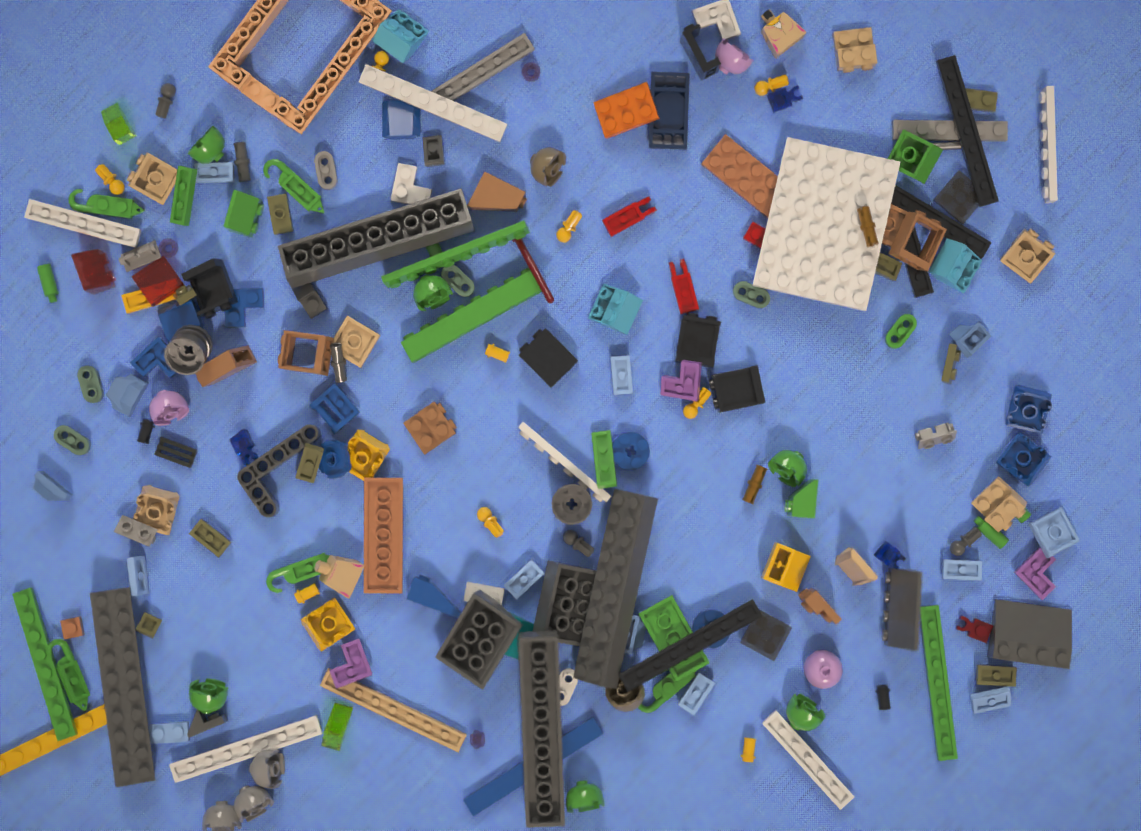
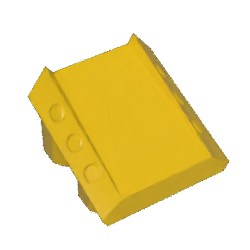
[348,429,390,481]
[300,597,355,652]

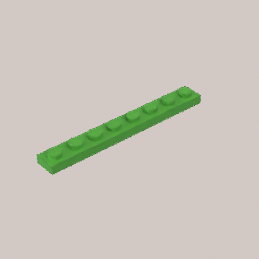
[381,220,530,288]
[12,588,78,741]
[920,605,958,761]

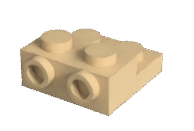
[833,27,877,73]
[127,152,177,205]
[1000,228,1056,284]
[971,476,1027,532]

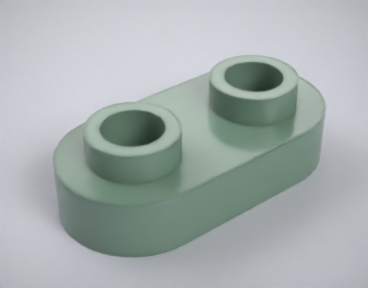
[441,265,475,297]
[733,281,770,309]
[77,365,104,403]
[54,425,91,455]

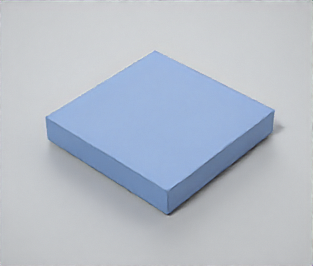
[1028,507,1080,558]

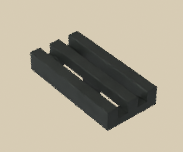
[154,437,198,468]

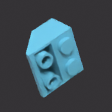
[372,9,429,63]
[929,238,982,294]
[588,284,643,335]

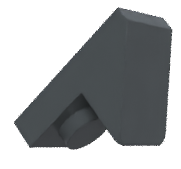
[422,135,445,167]
[292,283,328,319]
[187,710,228,738]

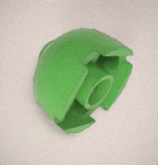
[187,126,225,164]
[413,275,453,311]
[768,450,807,487]
[189,678,228,714]
[786,694,826,731]
[566,780,605,813]

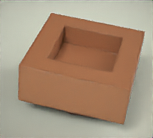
[60,616,85,639]

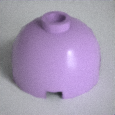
[715,38,754,75]
[149,390,189,426]
[803,650,843,689]

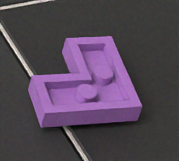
[660,360,702,401]
[1014,547,1056,600]
[329,639,373,689]

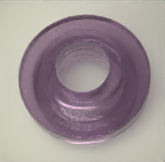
[522,62,541,82]
[159,238,178,258]
[470,730,485,749]

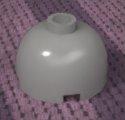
[249,749,285,789]
[234,785,274,823]
[202,801,242,831]

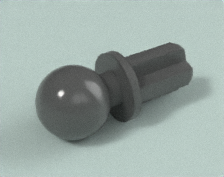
[155,83,176,118]
[950,527,982,556]
[563,530,594,557]

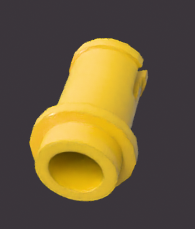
[485,344,510,363]
[294,583,320,604]
[740,737,756,762]

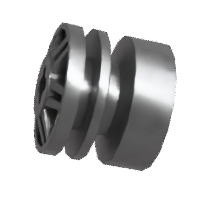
[164,325,213,375]
[552,484,592,525]

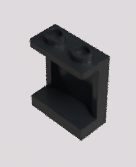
[680,24,721,81]
[182,259,238,319]
[675,313,721,368]
[519,328,578,388]
[709,365,766,413]

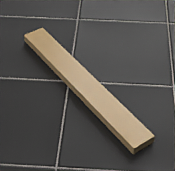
[320,668,467,752]

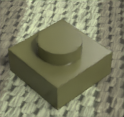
[173,285,196,306]
[135,612,162,639]

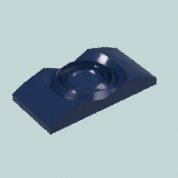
[649,72,690,150]

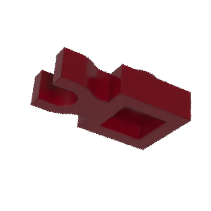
[955,615,993,643]

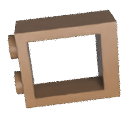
[888,210,947,271]
[278,330,334,376]

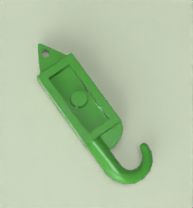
[263,159,325,213]
[69,189,145,219]
[266,553,330,593]
[47,639,90,711]
[638,671,696,713]

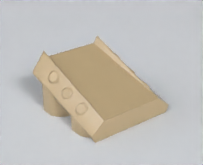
[133,485,180,535]
[835,547,878,586]

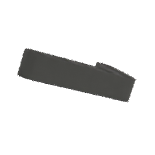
[237,425,321,517]

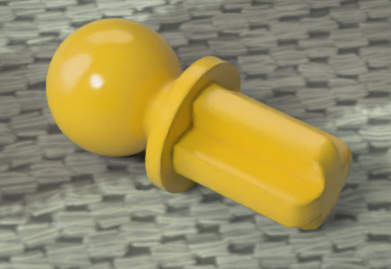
[371,51,389,72]
[754,75,789,96]
[95,164,125,195]
[556,210,582,243]
[683,387,711,419]
[477,507,504,538]

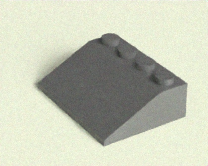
[532,560,596,646]
[881,568,923,651]
[435,590,522,690]
[987,599,1072,669]

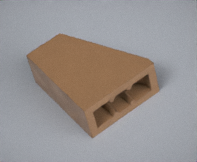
[467,171,527,212]
[196,345,257,387]

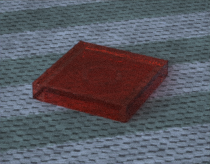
[131,255,184,307]

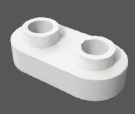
[560,668,578,706]

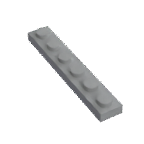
[431,33,535,101]
[892,120,1008,142]

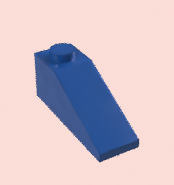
[406,574,462,618]

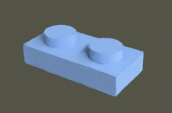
[194,162,234,183]
[610,355,633,395]
[127,556,149,596]
[503,559,545,600]
[942,559,982,581]
[678,672,715,715]
[971,687,1012,714]
[149,721,190,744]

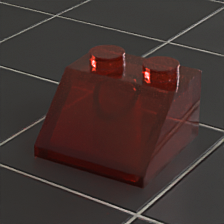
[71,249,116,295]

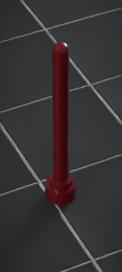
[512,239,554,304]

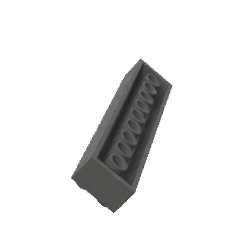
[278,188,475,288]
[573,489,658,688]
[90,587,155,787]
[518,631,565,828]

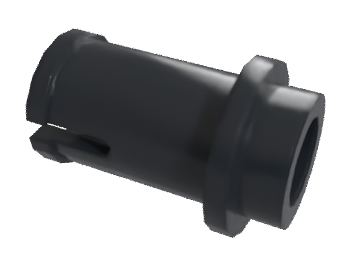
[137,419,155,444]
[875,685,891,710]

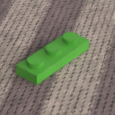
[170,166,198,226]
[591,430,617,489]

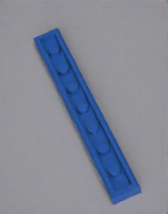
[463,717,604,816]

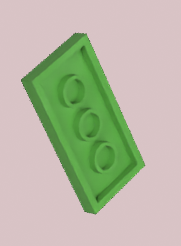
[638,595,710,682]

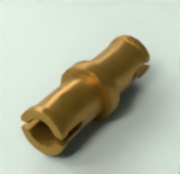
[857,206,879,247]
[742,464,768,504]

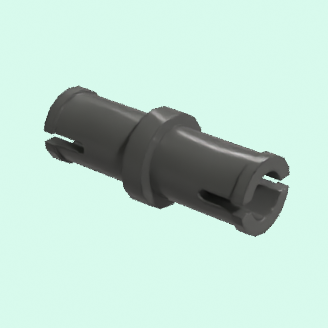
[234,142,251,182]
[330,343,347,383]

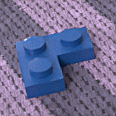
[225,288,264,328]
[130,337,177,378]

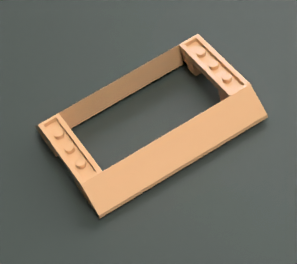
[208,0,392,135]

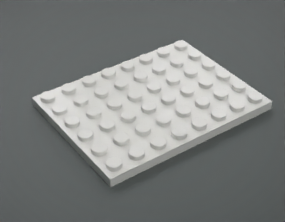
[752,137,900,312]

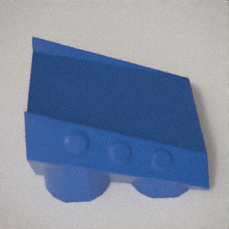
[382,100,421,140]
[157,299,204,343]
[1005,385,1052,434]
[996,432,1052,487]

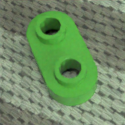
[885,314,917,349]

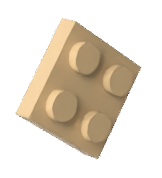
[333,316,381,368]

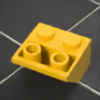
[761,542,811,592]

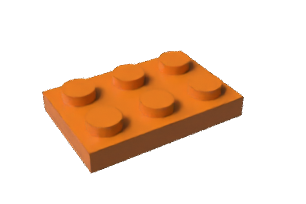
[593,82,660,139]

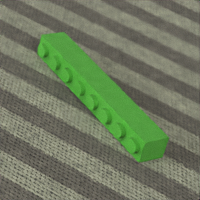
[401,267,542,363]

